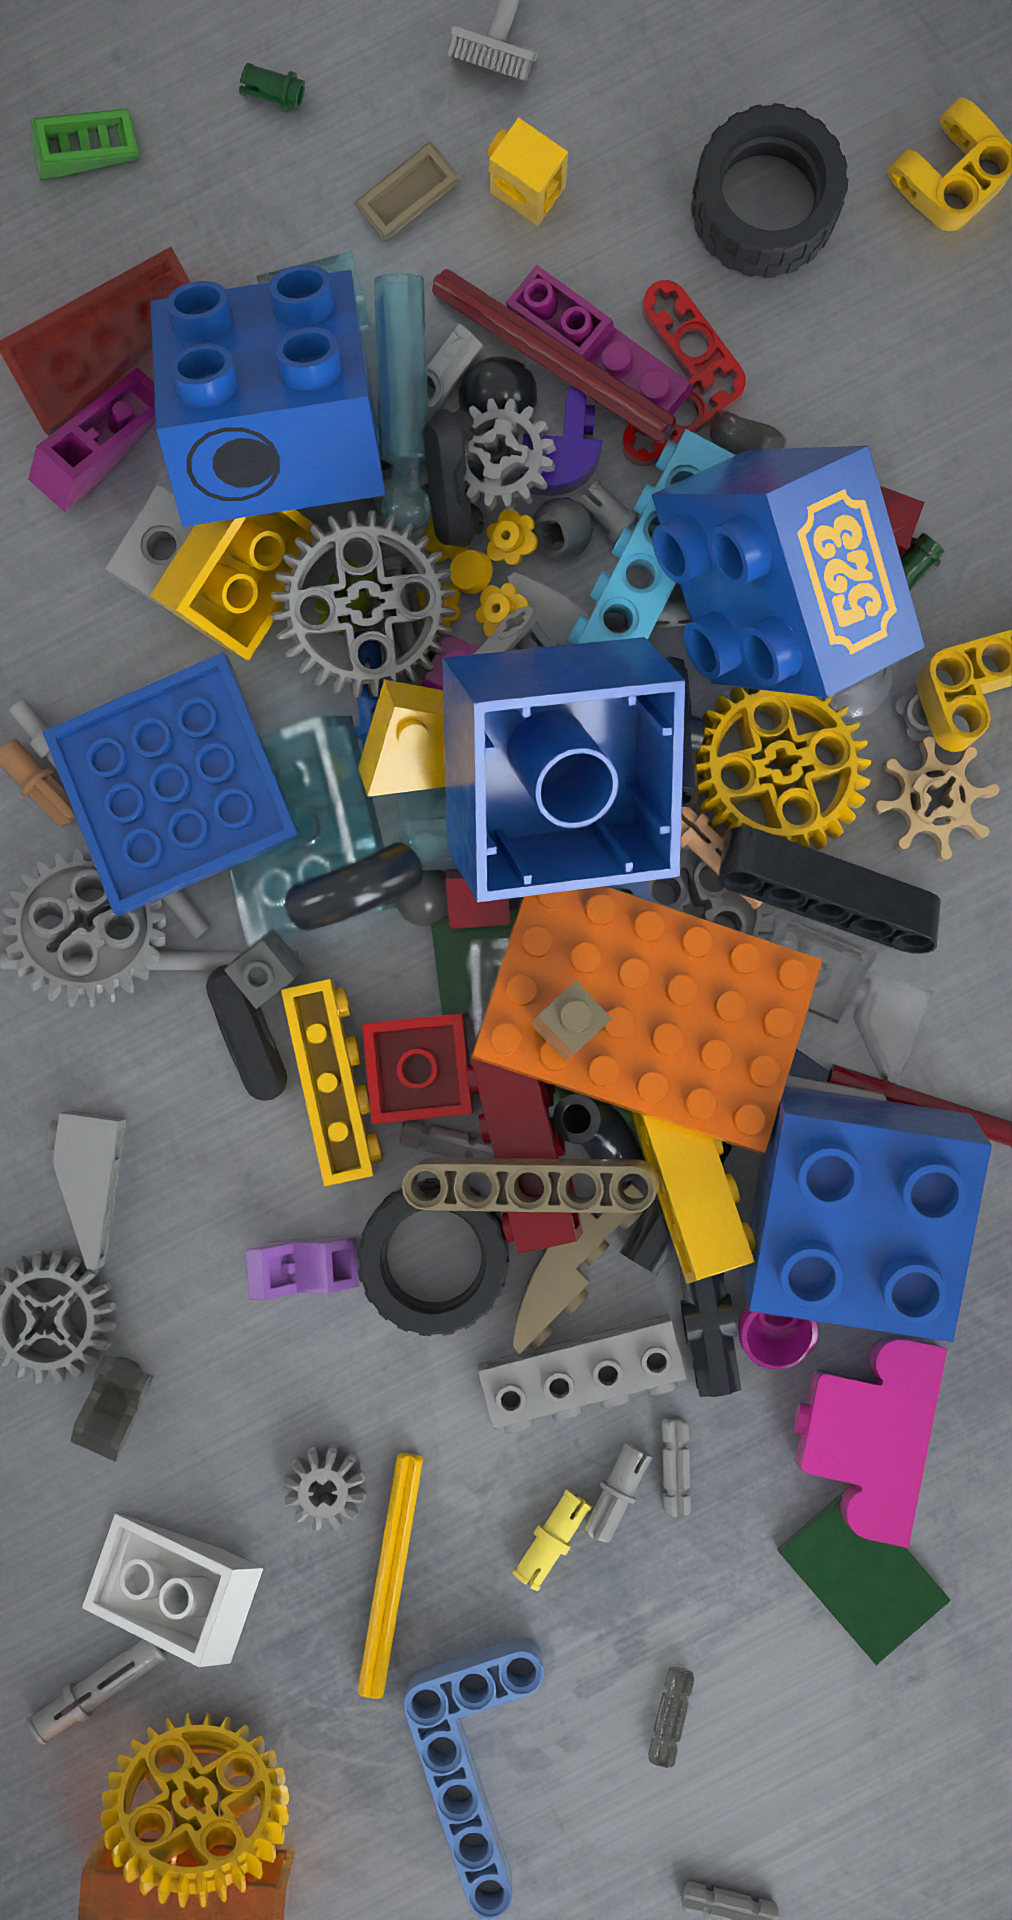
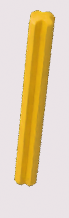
[358,1452,423,1699]

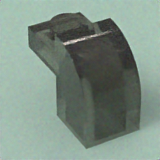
[70,1354,154,1462]

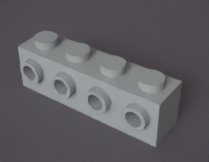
[478,1314,687,1433]

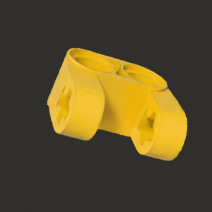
[887,97,1012,231]

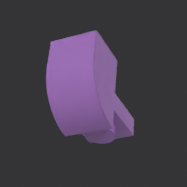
[246,1237,359,1300]

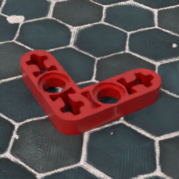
[622,280,746,467]

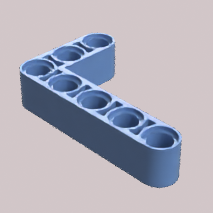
[404,1637,544,1919]

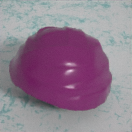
[738,1305,818,1369]

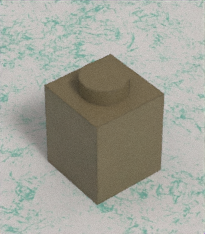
[530,980,612,1061]

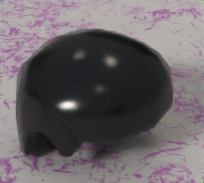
[458,356,538,430]

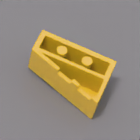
[358,680,446,797]

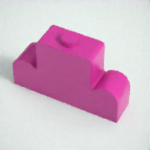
[793,1336,947,1548]

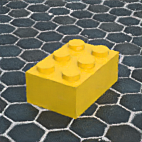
[149,509,325,661]

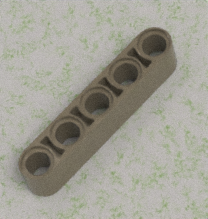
[402,1157,659,1213]

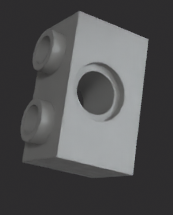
[105,484,195,608]

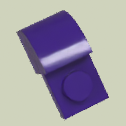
[519,387,603,496]

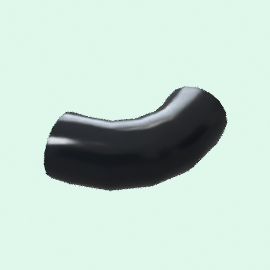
[285,842,423,931]
[553,1093,646,1183]

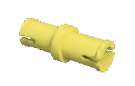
[512,1489,593,1591]

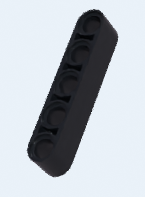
[718,826,941,954]

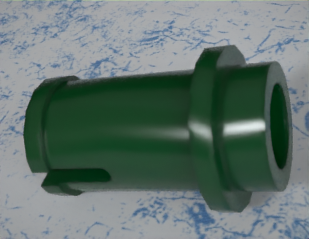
[239,63,305,113]
[900,533,944,591]

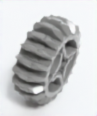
[0,1249,117,1384]

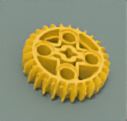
[696,686,872,850]
[101,1712,289,1908]

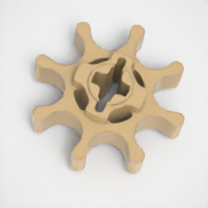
[872,736,1000,862]

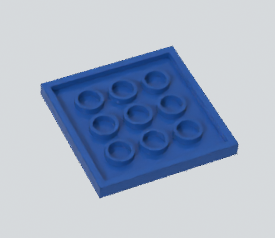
[43,652,301,916]

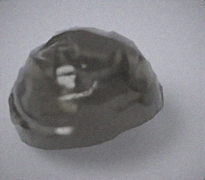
[709,410,787,455]

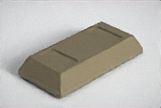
[354,141,461,241]

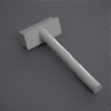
[447,0,538,82]

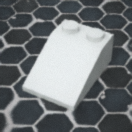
[82,1513,263,1667]

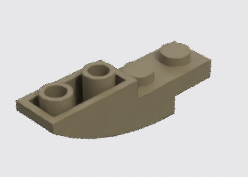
[512,1180,645,1354]

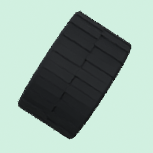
[691,103,849,278]
[357,1178,509,1337]

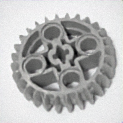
[270,510,457,698]

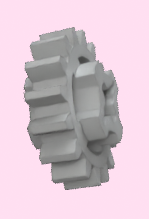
[464,398,556,511]

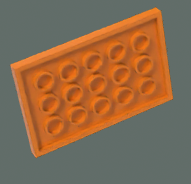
[471,886,823,1154]

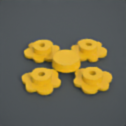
[416,509,538,638]

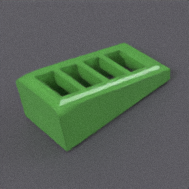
[30,108,139,179]

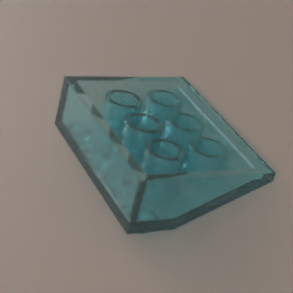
[229,716,397,946]

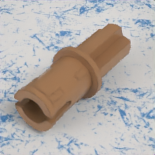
[0,738,76,827]

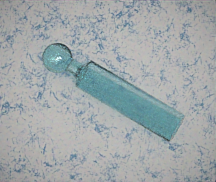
[374,273,431,532]

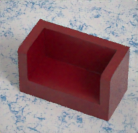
[445,861,511,929]

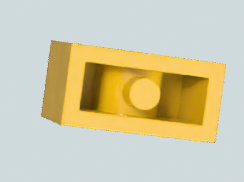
[487,117,568,226]

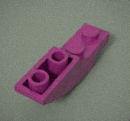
[505,265,693,415]

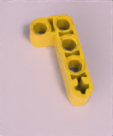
[916,630,1012,752]

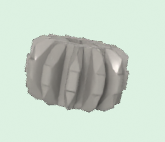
[283,1445,367,1532]

